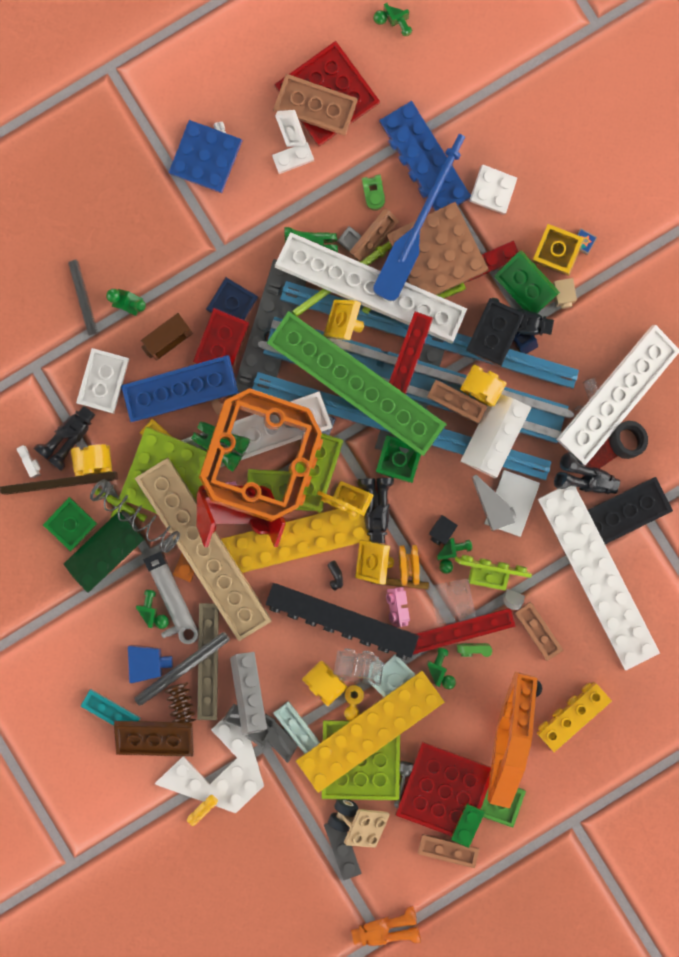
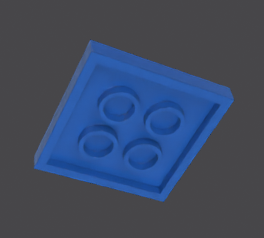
[169,120,242,194]

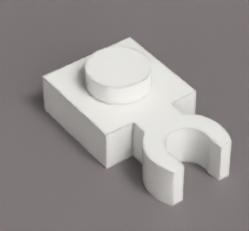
[16,445,41,478]

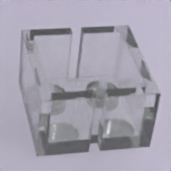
[429,578,476,624]
[333,649,384,686]

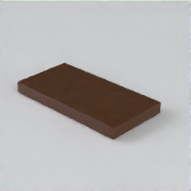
[114,721,194,757]

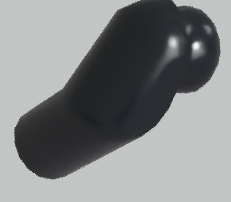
[327,561,343,591]

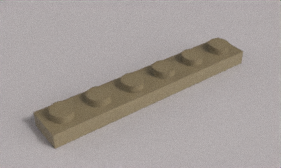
[197,603,219,720]

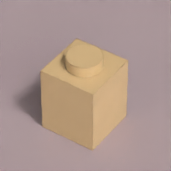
[552,278,577,309]

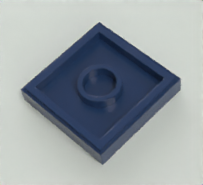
[206,277,259,320]

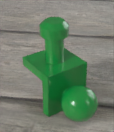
[373,3,413,37]
[106,289,146,316]
[436,538,473,574]
[136,589,169,629]
[427,647,456,690]

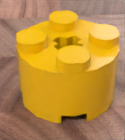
[460,365,506,407]
[71,444,112,476]
[302,661,347,706]

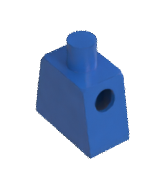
[128,645,173,683]

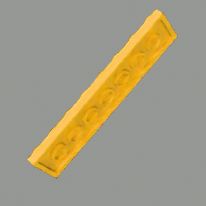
[221,509,370,573]
[296,670,445,793]

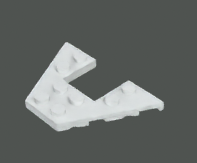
[155,718,264,813]

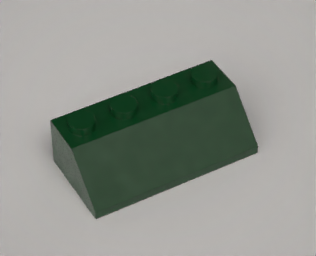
[64,512,146,593]

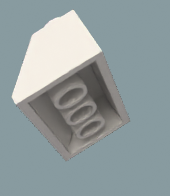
[460,394,531,478]

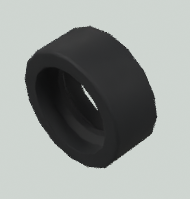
[609,421,648,459]

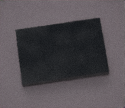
[466,298,525,367]

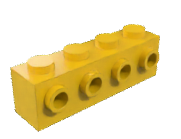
[537,682,612,752]

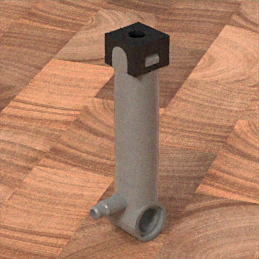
[143,551,199,644]

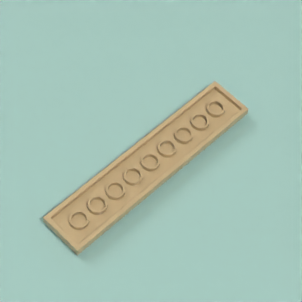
[135,457,272,641]

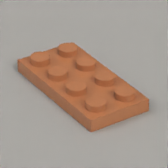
[273,74,358,136]

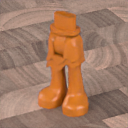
[351,906,421,946]

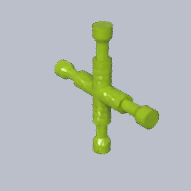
[95,487,147,523]

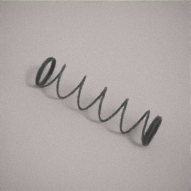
[90,479,180,553]

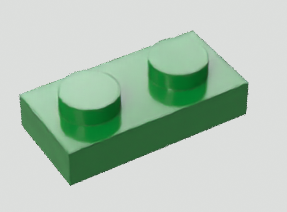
[451,803,485,848]

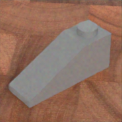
[472,475,516,531]

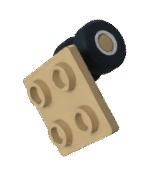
[328,799,390,848]

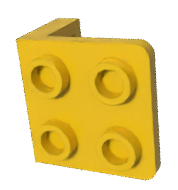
[317,481,374,516]

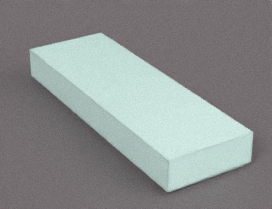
[273,701,320,754]

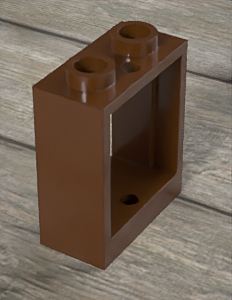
[141,313,193,360]

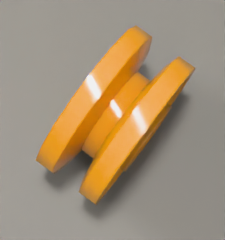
[399,545,420,586]

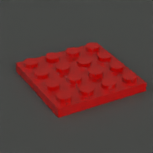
[274,41,380,147]
[395,741,491,836]

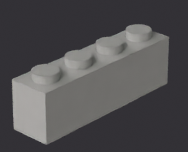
[230,652,267,735]

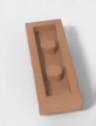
[349,208,399,262]
[427,380,488,424]
[514,602,563,661]
[418,834,479,868]

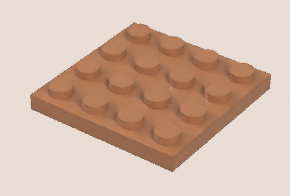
[387,202,489,295]

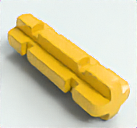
[187,795,218,826]

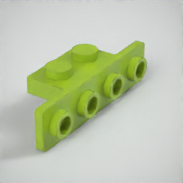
[455,555,532,591]

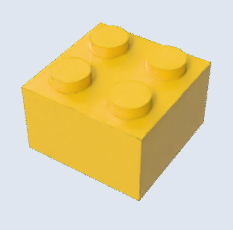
[533,224,584,276]

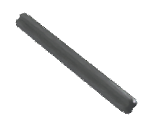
[134,632,230,706]

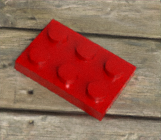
[193,308,250,367]

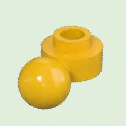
[344,685,364,721]

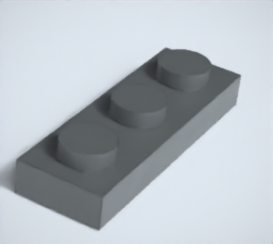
[324,823,362,881]

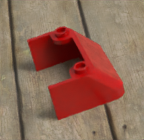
[196,485,286,547]

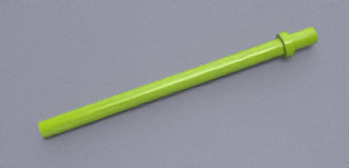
[292,241,392,317]

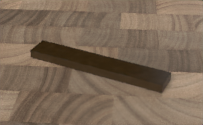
[0,471,118,495]

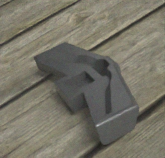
[223,704,298,763]

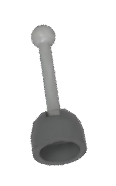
[394,761,414,808]

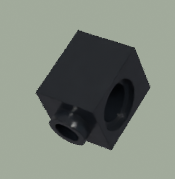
[428,515,458,546]

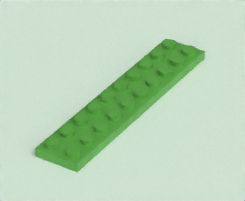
[267,311,447,456]

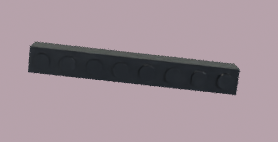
[265,583,420,660]

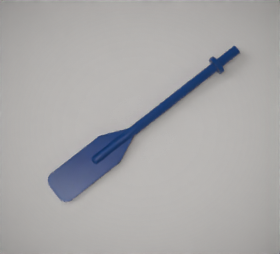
[373,134,465,301]

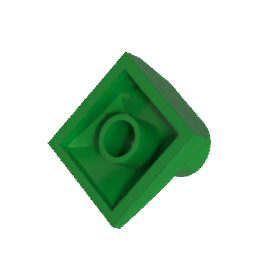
[376,435,421,483]

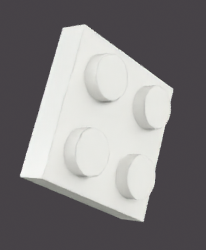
[469,165,517,215]

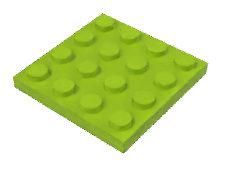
[119,427,207,514]
[322,720,400,800]

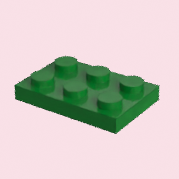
[494,250,560,313]

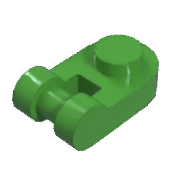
[362,174,385,211]
[457,643,492,657]

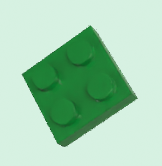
[43,497,98,551]

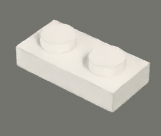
[275,110,306,147]
[272,142,314,174]

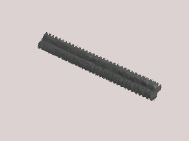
[68,259,98,336]

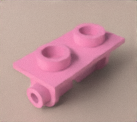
[386,587,410,627]

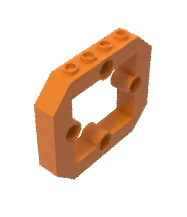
[199,388,323,522]
[487,672,538,808]

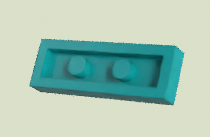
[81,689,141,726]

